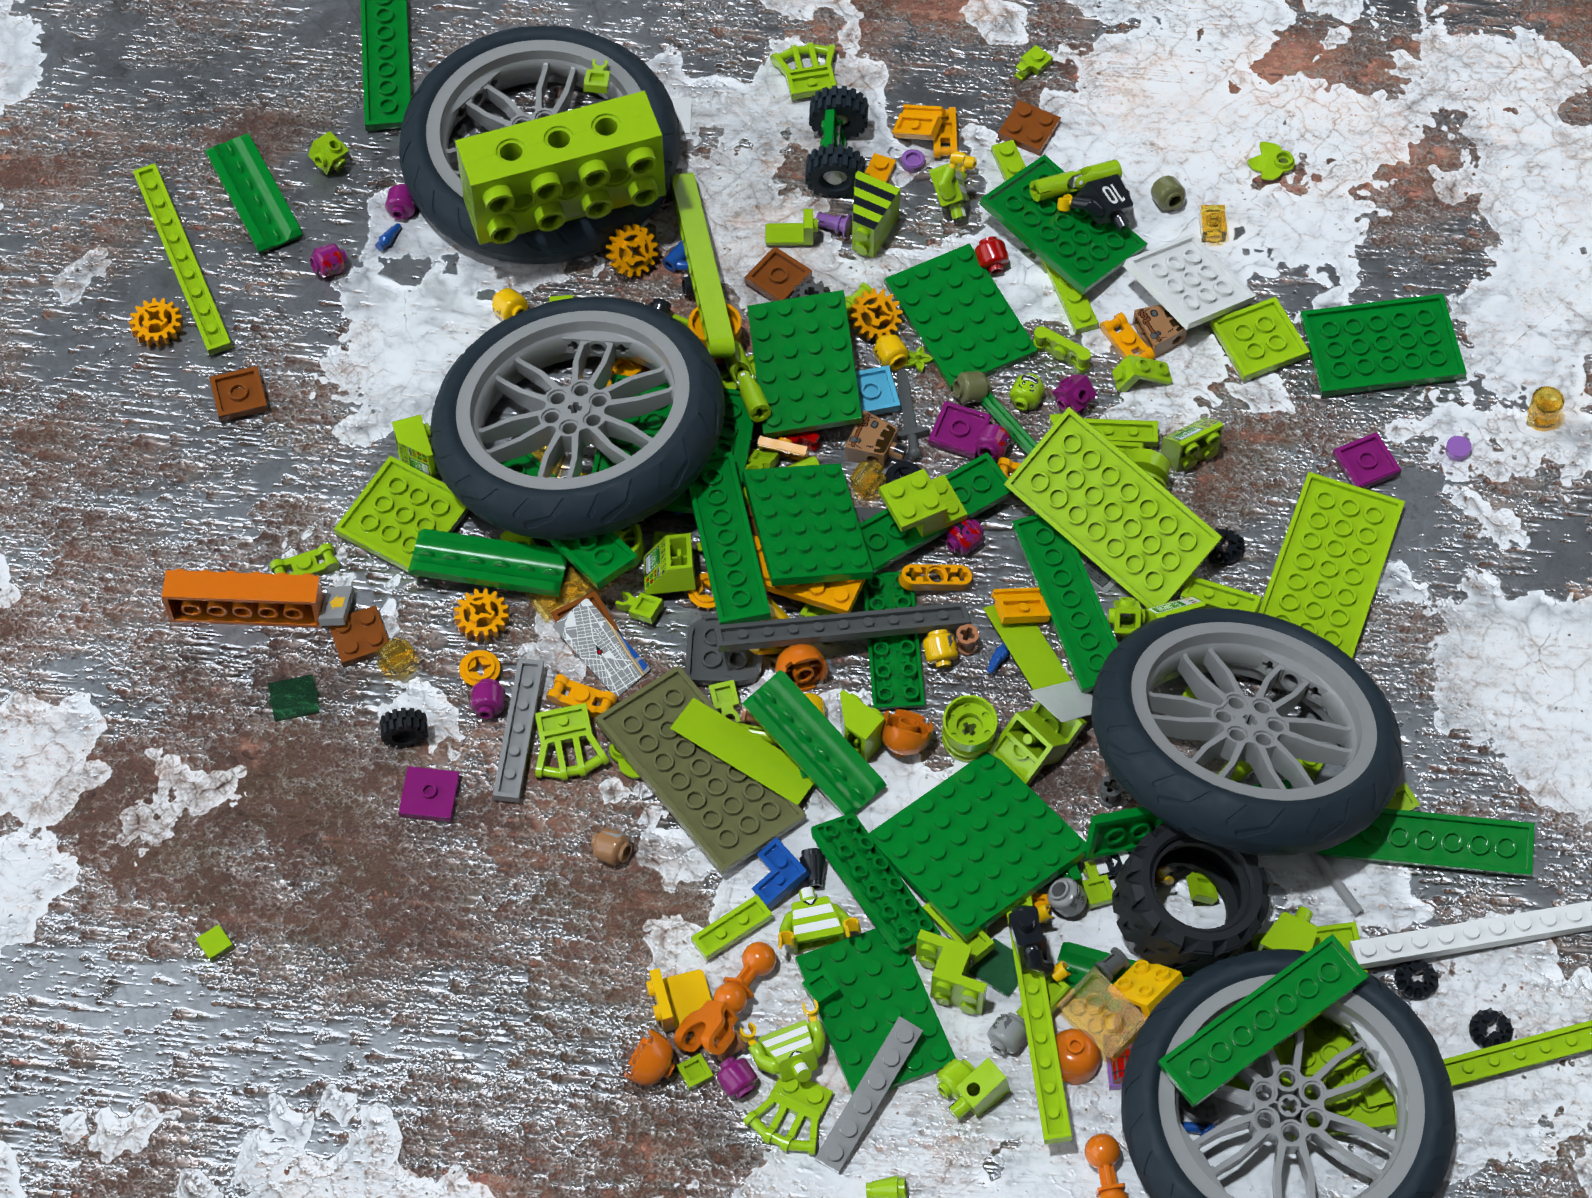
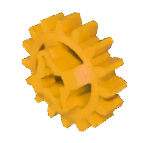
[606,224,658,277]
[849,288,903,341]
[129,298,183,347]
[454,588,510,642]

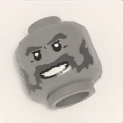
[1047,877,1087,917]
[987,1012,1027,1055]

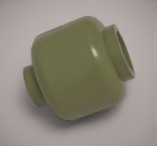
[1151,175,1186,211]
[953,371,991,404]

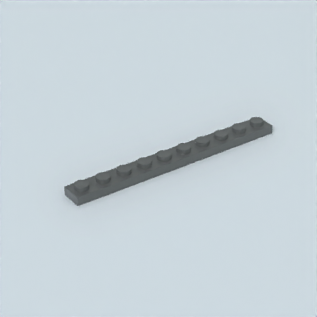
[713,602,971,652]

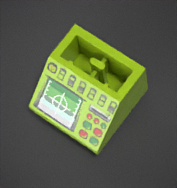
[392,414,439,479]
[1161,417,1224,473]
[644,533,696,595]

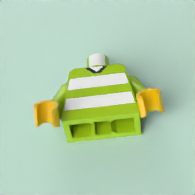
[929,151,977,220]
[778,887,861,954]
[739,999,826,1082]

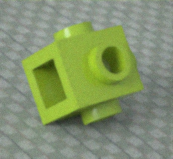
[308,131,349,174]
[1108,597,1145,636]

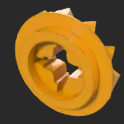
[688,573,715,611]
[459,650,500,687]

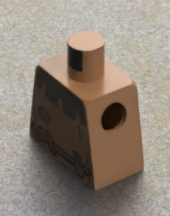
[1133,304,1187,358]
[845,410,907,468]

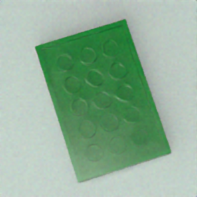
[979,154,1148,295]
[884,243,1038,391]
[747,290,863,438]
[1300,293,1467,397]
[742,463,873,586]
[795,928,956,1095]

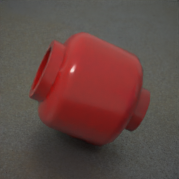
[975,236,1009,274]

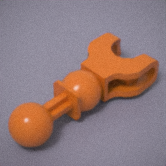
[674,942,776,1055]
[1084,1133,1129,1198]

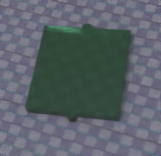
[268,674,320,722]
[969,938,1018,998]

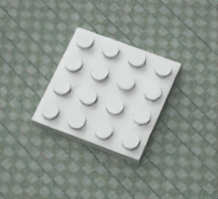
[1123,233,1256,330]

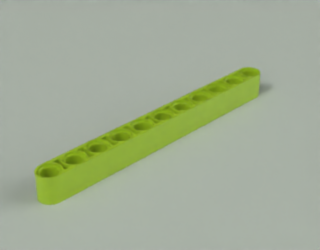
[670,172,735,358]

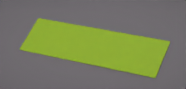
[983,605,1071,690]
[670,698,814,805]

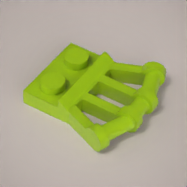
[770,42,836,100]
[535,703,610,781]
[743,1077,833,1155]

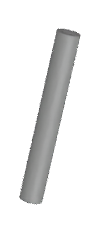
[1309,852,1364,917]

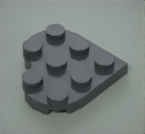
[685,613,763,686]

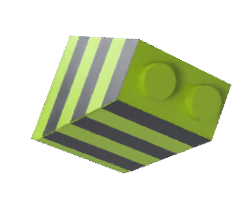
[852,171,900,258]

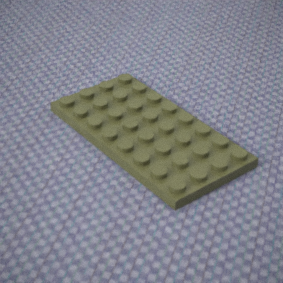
[595,665,806,875]

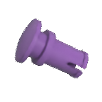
[816,212,853,238]

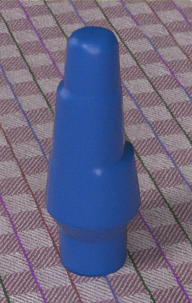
[375,223,401,251]
[987,642,1009,674]

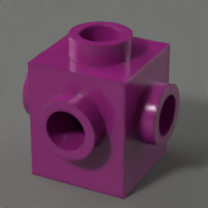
[1052,374,1097,413]

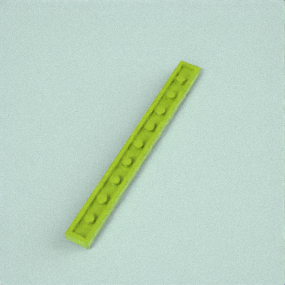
[991,140,1099,335]
[133,163,232,356]
[1007,896,1072,1145]
[1361,1020,1592,1109]

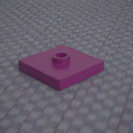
[928,401,991,459]
[1332,432,1402,489]
[398,766,460,822]

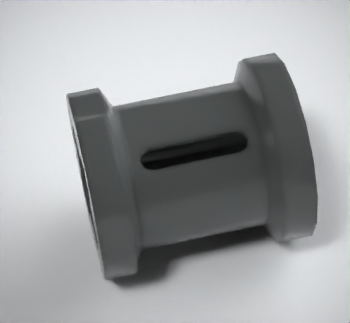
[1098,775,1123,808]
[1094,947,1130,983]

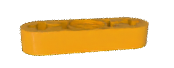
[898,564,972,591]

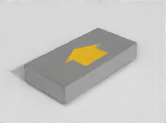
[318,586,355,626]

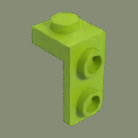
[765,209,818,246]
[1112,354,1172,392]

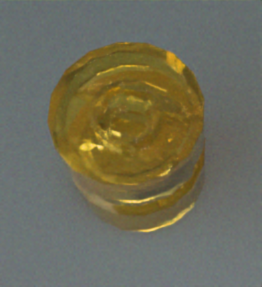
[1526,386,1565,432]

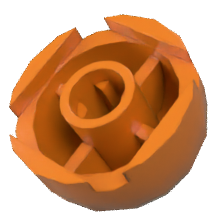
[775,644,829,692]
[881,709,934,758]
[1055,1028,1101,1085]
[624,1029,675,1086]

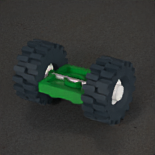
[805,85,869,199]

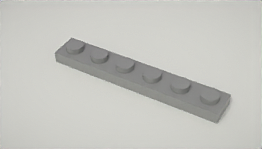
[493,658,544,803]
[815,1016,923,1173]

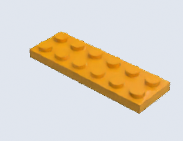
[706,535,866,614]

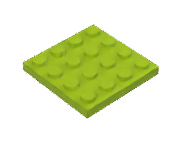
[334,455,469,578]

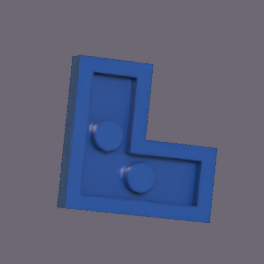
[751,837,810,909]

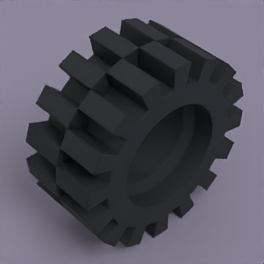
[380,708,428,749]

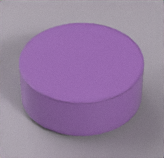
[901,149,925,173]
[1445,436,1472,461]

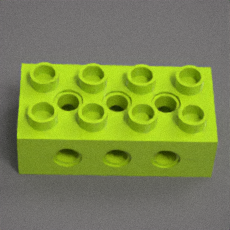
[455,91,666,245]

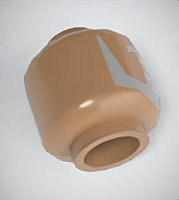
[591,827,632,866]

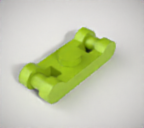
[1033,326,1091,374]
[269,543,340,576]

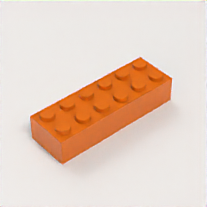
[162,569,325,628]

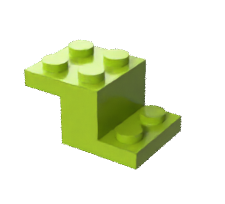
[878,469,968,538]
[988,701,1087,785]
[916,929,987,1015]

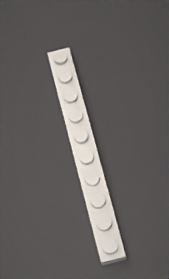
[1349,901,1592,969]

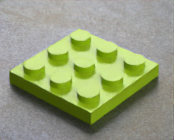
[1210,297,1310,382]

